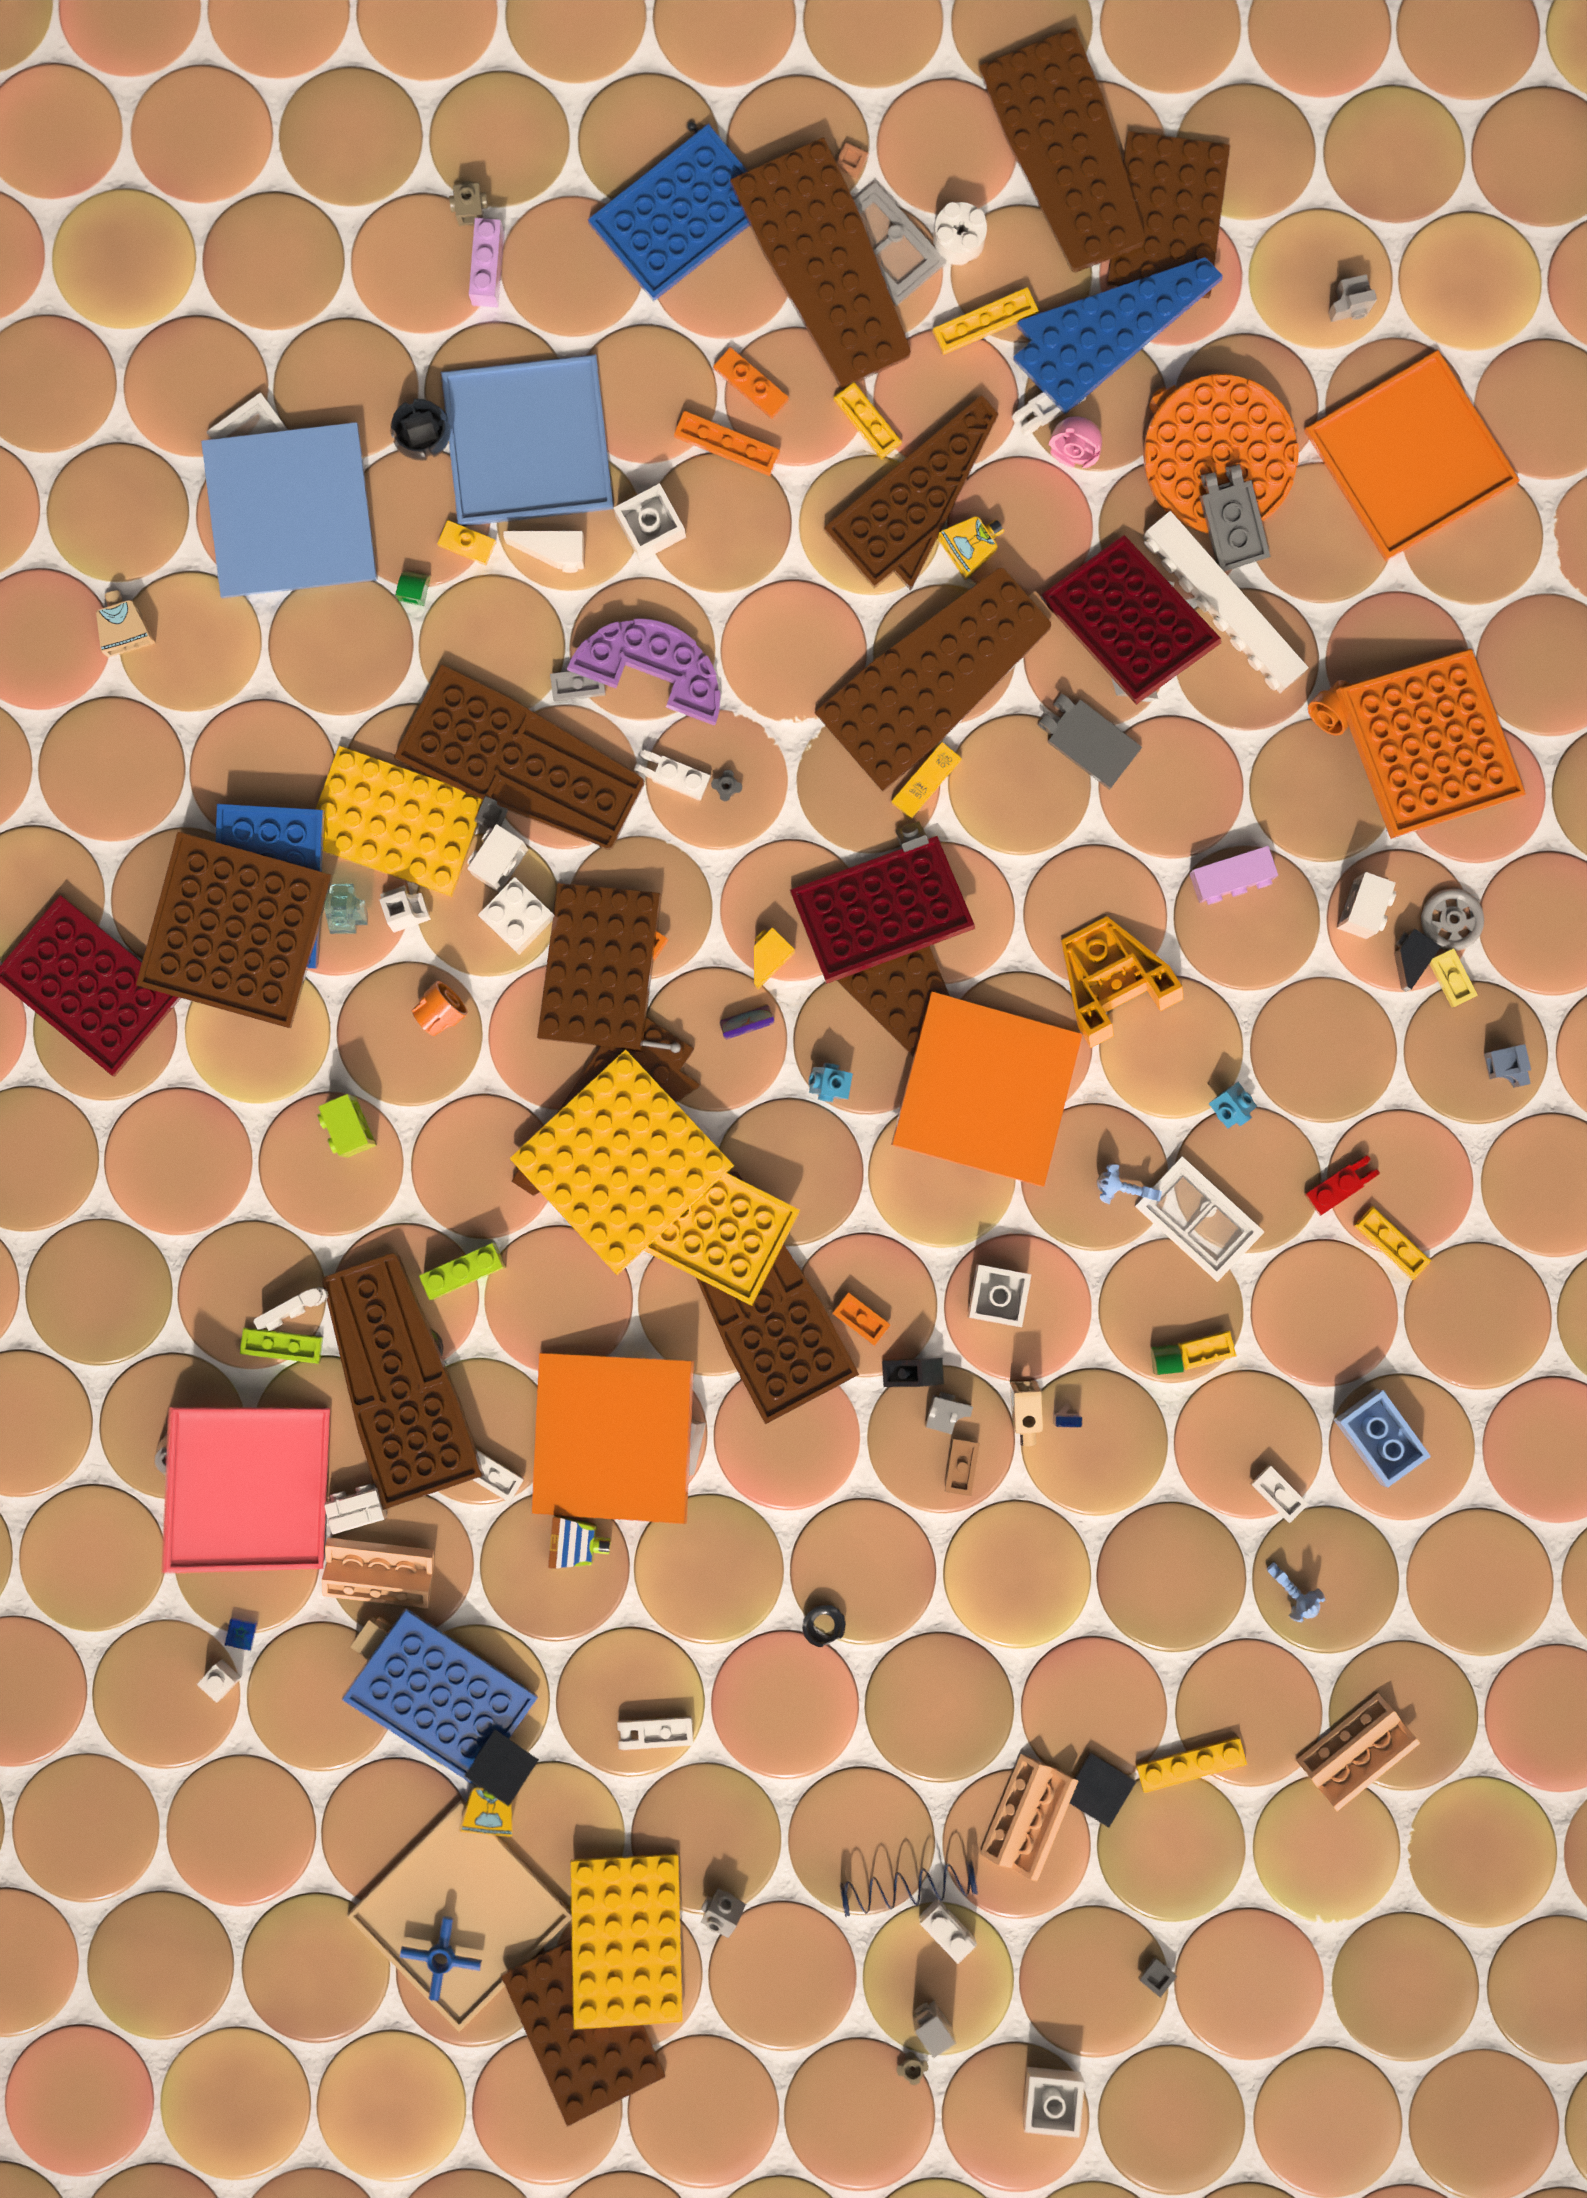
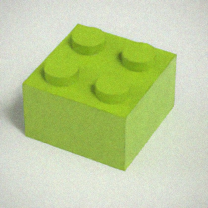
[317,1094,377,1158]

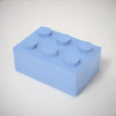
[1334,1389,1431,1488]

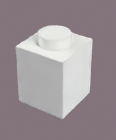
[197,1660,242,1703]

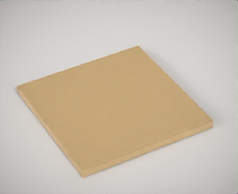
[346,1799,571,2032]

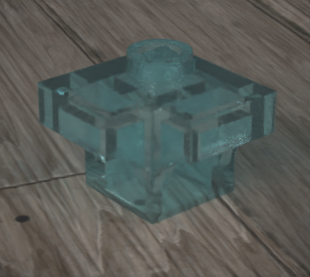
[324,884,368,934]

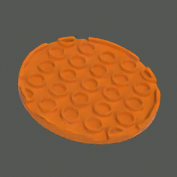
[1143,374,1299,534]

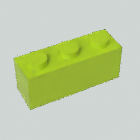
[419,1243,506,1300]

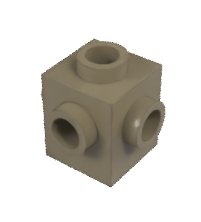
[449,181,488,226]

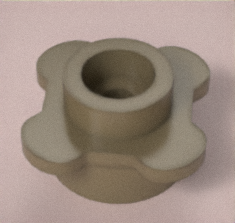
[897,2052,929,2085]

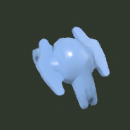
[1097,1164,1162,1204]
[1266,1562,1326,1622]

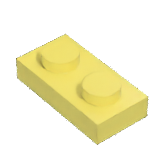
[1429,948,1478,1008]

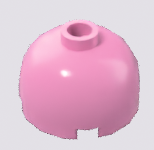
[1049,416,1102,468]

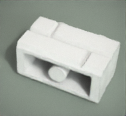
[324,1484,387,1534]
[919,1898,977,1963]

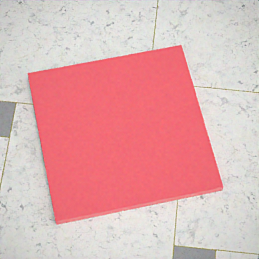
[161,1407,330,1573]

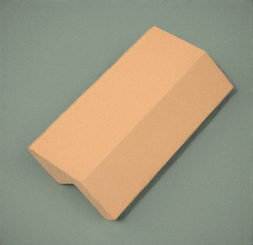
[322,1537,434,1608]
[1296,1693,1420,1811]
[980,1754,1078,1881]

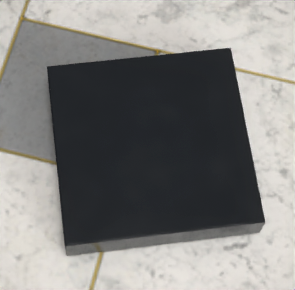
[464,1730,539,1807]
[1069,1752,1137,1828]

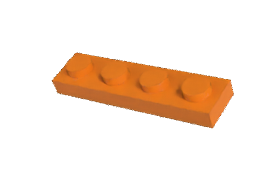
[674,411,780,476]

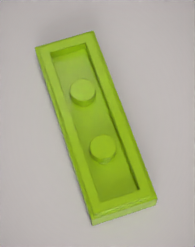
[240,1327,324,1364]

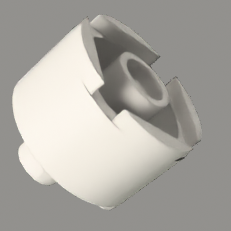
[933,202,987,265]

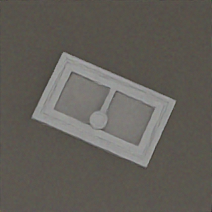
[854,182,947,306]

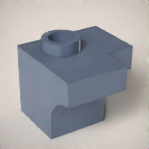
[1484,1044,1531,1088]

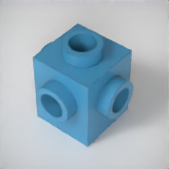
[808,1063,853,1102]
[1209,1082,1257,1129]

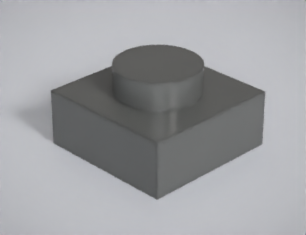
[474,796,508,829]
[895,821,929,852]
[1138,1957,1177,1998]

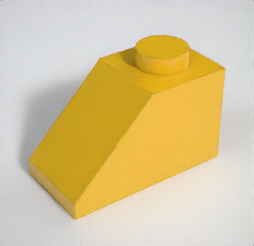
[754,928,795,990]

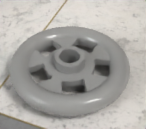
[1421,888,1484,951]

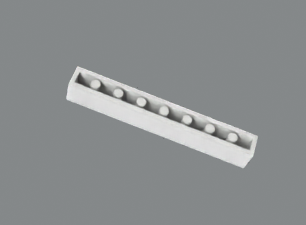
[1143,511,1308,693]

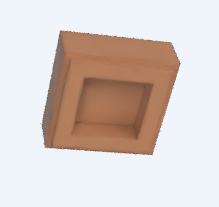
[836,142,869,179]

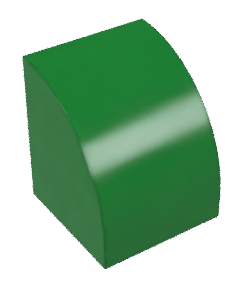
[395,570,431,606]
[1150,1344,1184,1375]

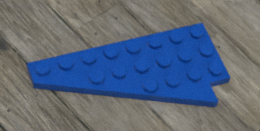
[1013,258,1223,414]

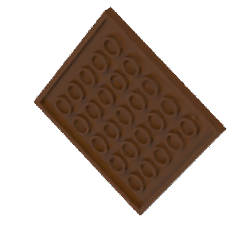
[136,832,333,1028]

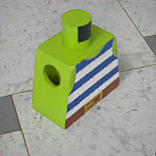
[548,1515,611,1568]

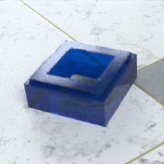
[1053,1415,1083,1428]
[225,1618,258,1651]

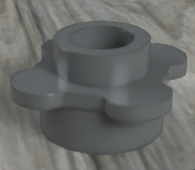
[711,770,742,801]

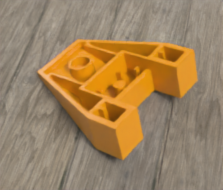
[1061,916,1183,1048]

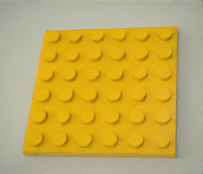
[509,1050,734,1275]

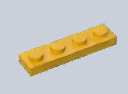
[933,287,1038,355]
[1136,1737,1247,1793]

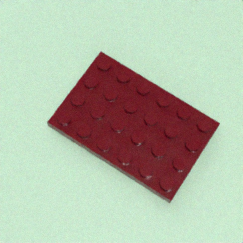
[1041,535,1221,705]
[790,836,975,984]
[0,895,181,1077]

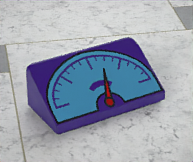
[719,1005,774,1040]

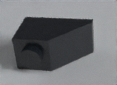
[1394,929,1441,992]
[882,1358,944,1387]

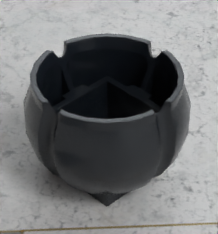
[390,399,451,461]

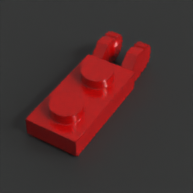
[1305,1155,1380,1216]

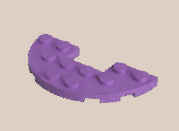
[567,619,720,726]

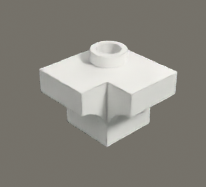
[379,886,431,932]

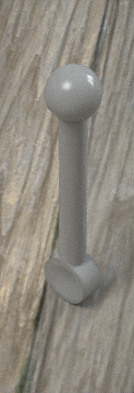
[643,1040,681,1053]

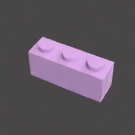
[469,218,504,307]
[1189,846,1278,905]

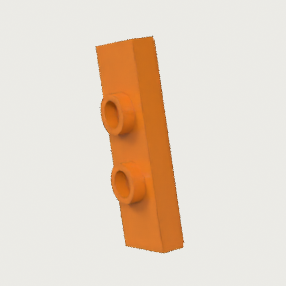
[713,347,789,419]

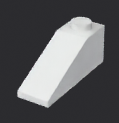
[504,531,584,573]

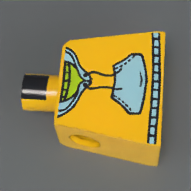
[938,516,1004,580]
[459,1788,512,1837]

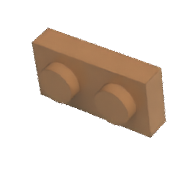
[944,1438,980,1496]

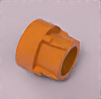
[1308,680,1351,736]
[412,981,468,1036]

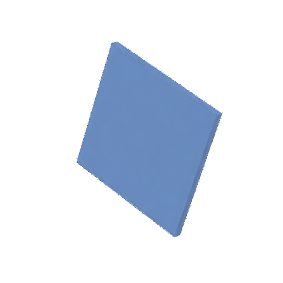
[441,355,614,526]
[201,423,377,598]

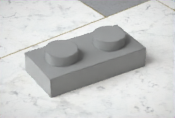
[550,671,606,702]

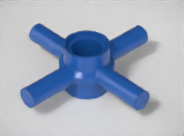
[400,1916,482,2001]

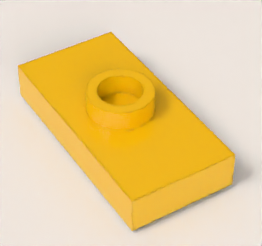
[437,520,496,566]
[1177,1330,1237,1370]

